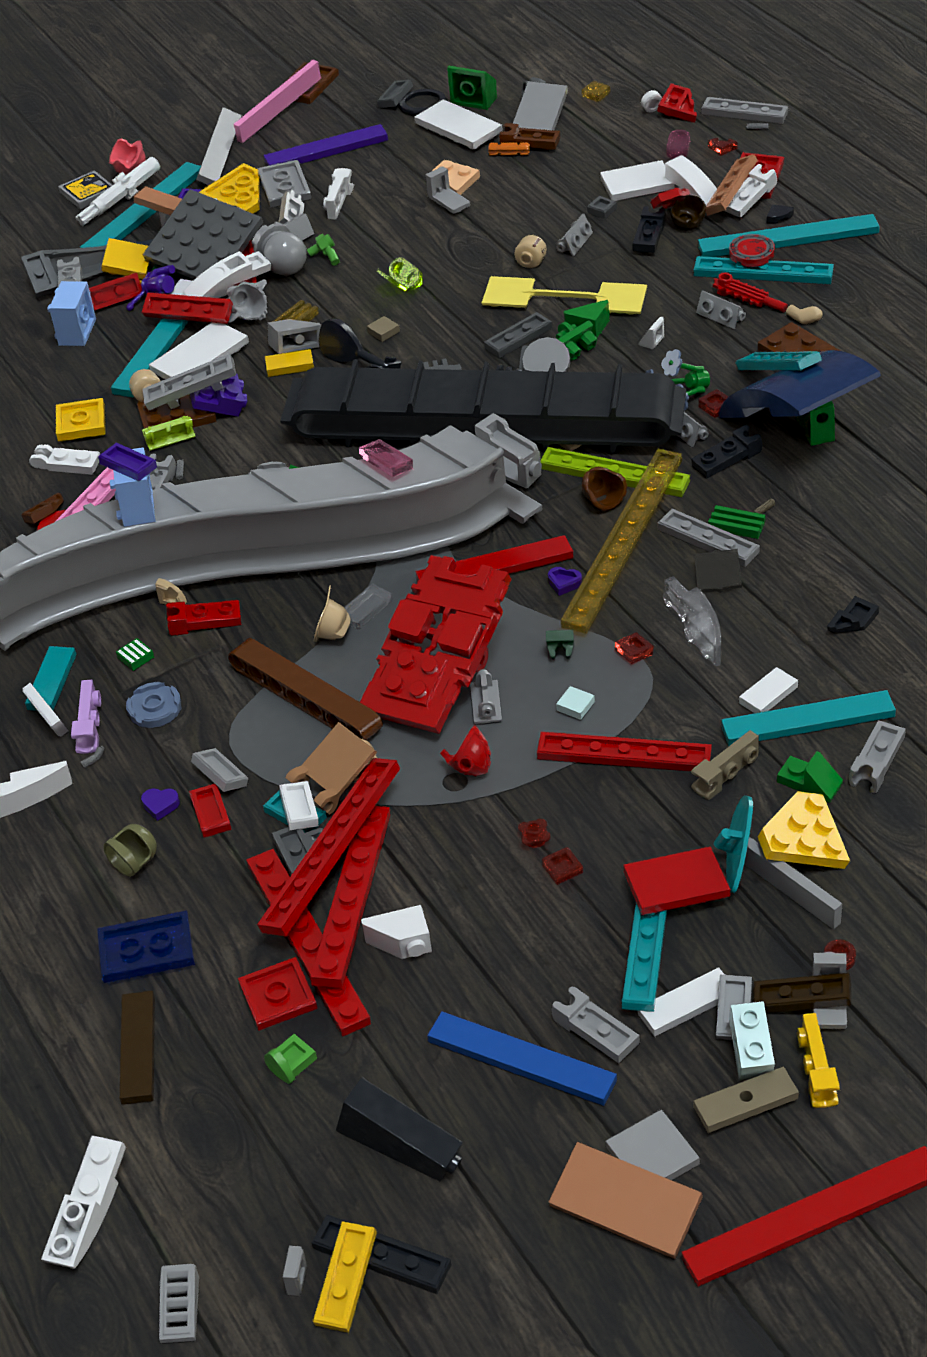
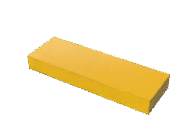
[313,1221,377,1333]

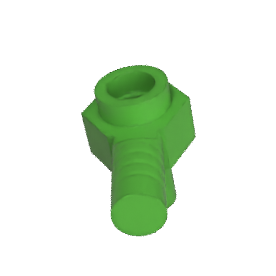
[307,233,340,266]

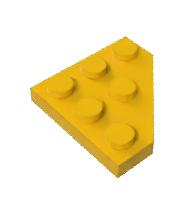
[199,163,259,214]
[757,791,850,869]

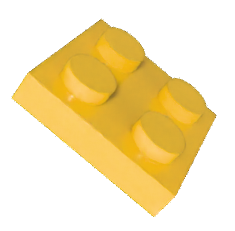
[56,398,106,441]

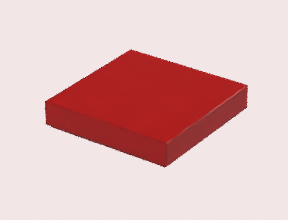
[238,957,318,1030]

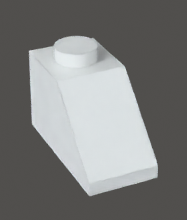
[361,905,432,959]

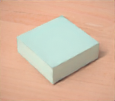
[556,686,595,720]

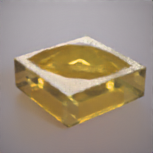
[582,81,610,102]

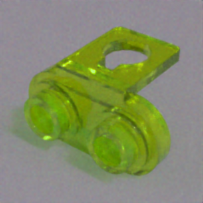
[376,257,423,291]

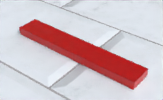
[416,535,573,581]
[537,732,712,771]

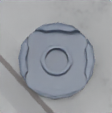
[126,682,181,728]

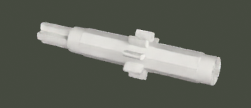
[76,157,160,226]

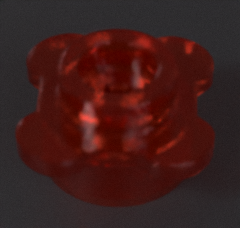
[518,819,551,848]

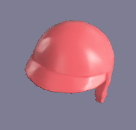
[109,138,146,176]

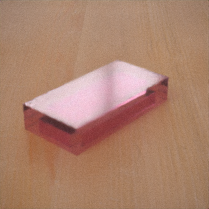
[359,439,413,477]

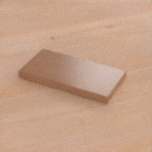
[549,1142,703,1259]

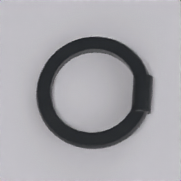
[399,89,447,116]

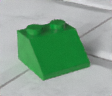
[447,66,497,110]

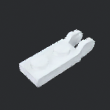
[29,444,100,475]

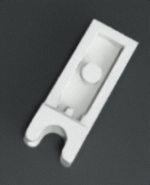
[724,164,777,218]
[323,168,354,219]

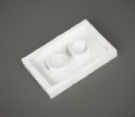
[600,160,675,201]

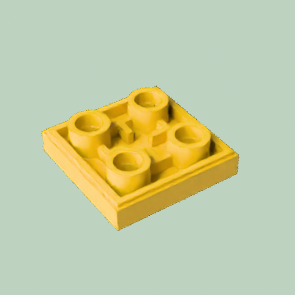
[101,238,149,279]

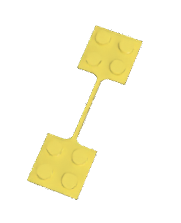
[482,276,647,315]

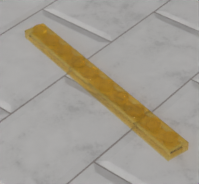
[561,449,682,634]

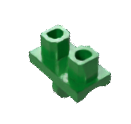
[556,320,598,362]

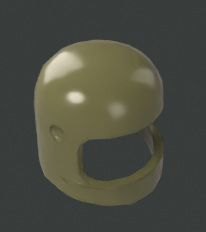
[103,824,157,877]

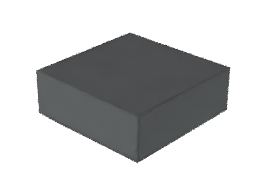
[587,196,617,219]

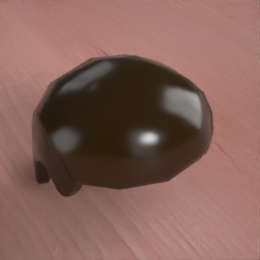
[671,194,706,229]

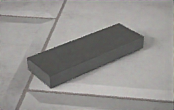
[484,312,552,358]

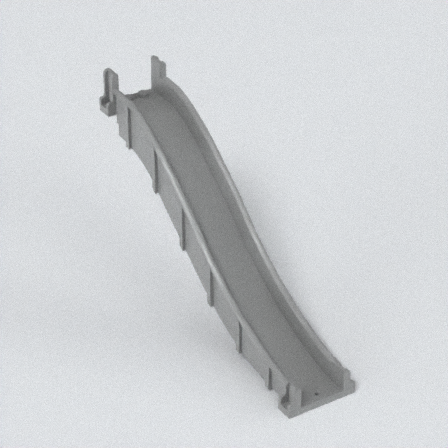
[0,413,542,651]

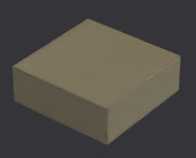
[367,316,400,342]

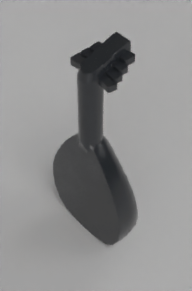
[319,318,402,369]

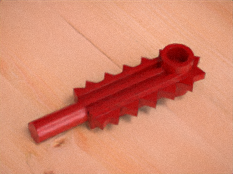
[712,273,788,312]

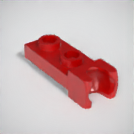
[166,600,241,636]

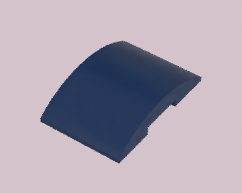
[718,350,881,418]

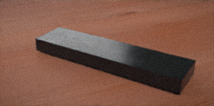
[312,1215,451,1294]

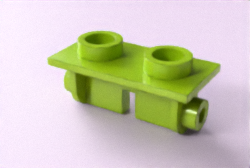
[142,416,196,451]

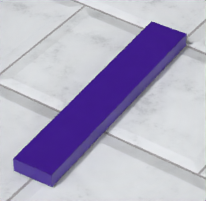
[264,124,388,166]

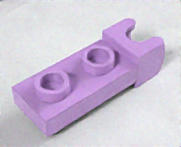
[71,680,101,754]

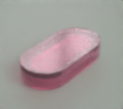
[666,130,690,159]

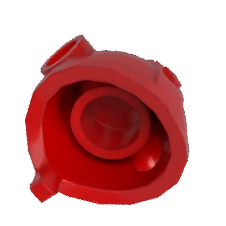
[440,725,491,777]

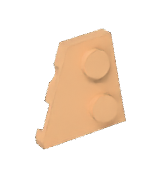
[433,160,480,195]

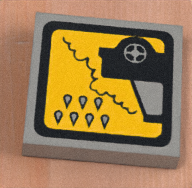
[58,171,113,209]

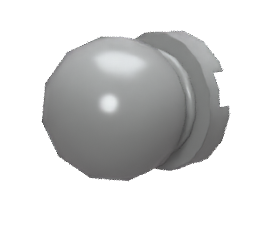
[252,222,307,276]

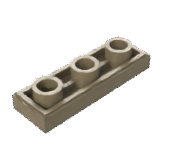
[694,1067,799,1133]

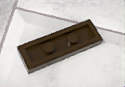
[753,973,852,1013]

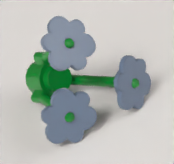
[646,349,710,411]

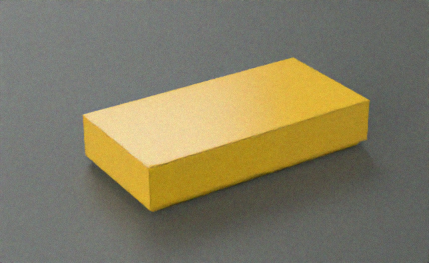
[265,349,314,377]

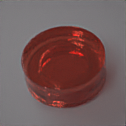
[824,939,856,970]

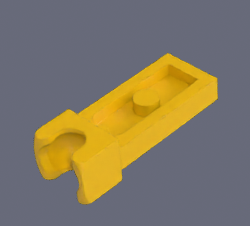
[797,1013,839,1108]

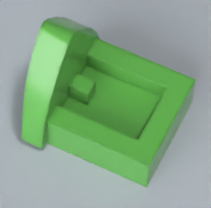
[264,1034,317,1084]

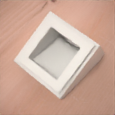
[639,316,664,349]

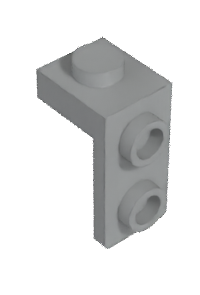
[426,166,470,213]
[504,451,542,488]
[812,952,847,1029]

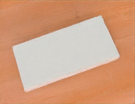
[415,99,503,149]
[149,322,249,379]

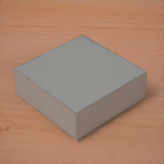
[283,1246,307,1296]

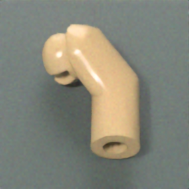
[786,305,823,324]

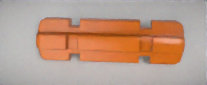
[488,143,530,156]

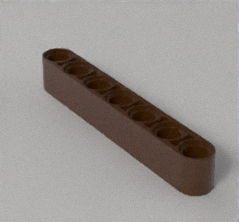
[228,638,383,741]

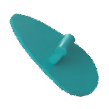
[714,795,753,893]

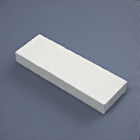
[638,968,725,1037]

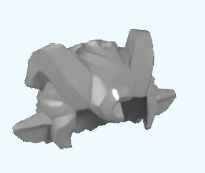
[227,280,267,323]

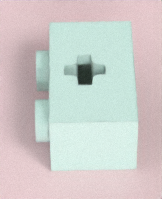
[729,1001,775,1081]

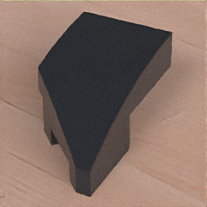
[827,596,879,632]

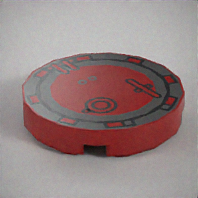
[729,234,775,267]

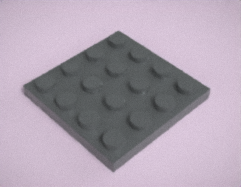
[143,189,263,280]

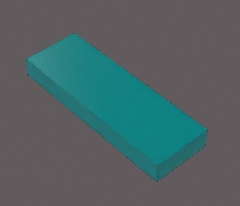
[25,646,77,710]

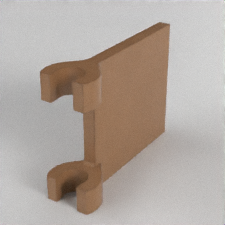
[285,722,377,815]

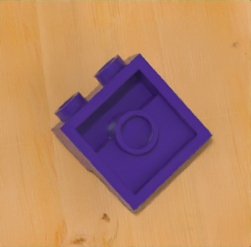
[190,373,247,417]

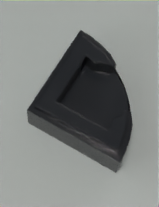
[766,204,794,224]

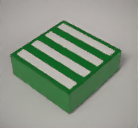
[116,638,154,671]

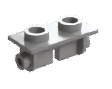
[556,214,593,256]
[696,291,746,329]
[678,411,709,447]
[470,669,502,724]

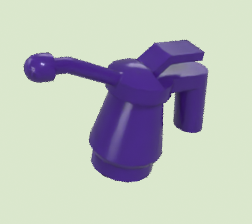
[126,265,175,311]

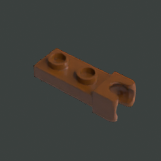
[499,123,560,150]

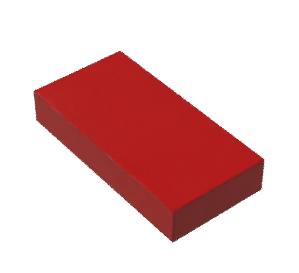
[189,784,232,838]

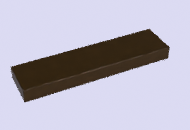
[120,991,155,1105]

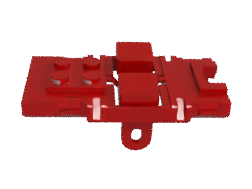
[360,555,511,734]

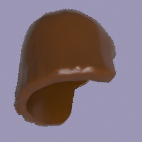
[582,466,627,511]

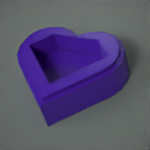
[548,567,582,596]
[141,788,180,821]

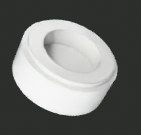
[641,90,662,112]

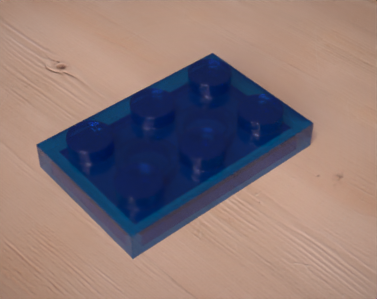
[97,910,195,983]

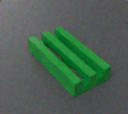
[708,505,766,539]

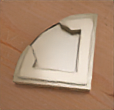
[155,578,187,604]

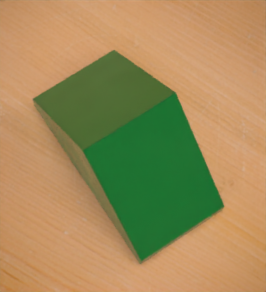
[564,300,610,338]

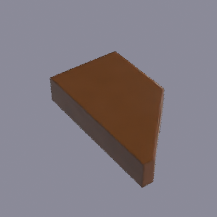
[21,493,64,523]

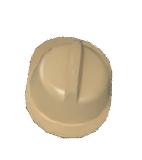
[314,585,351,643]

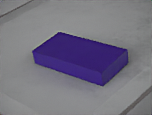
[98,443,157,481]

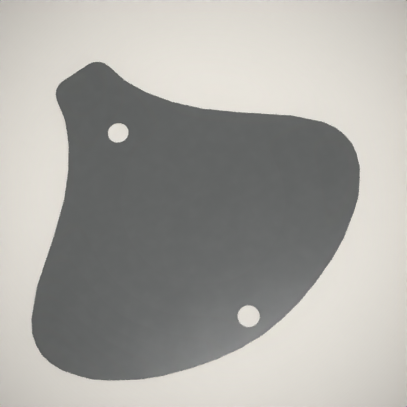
[229,546,653,806]

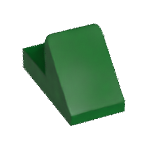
[777,751,843,803]

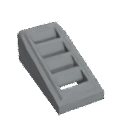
[159,1264,199,1343]

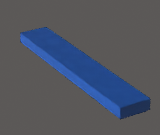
[427,1012,617,1106]

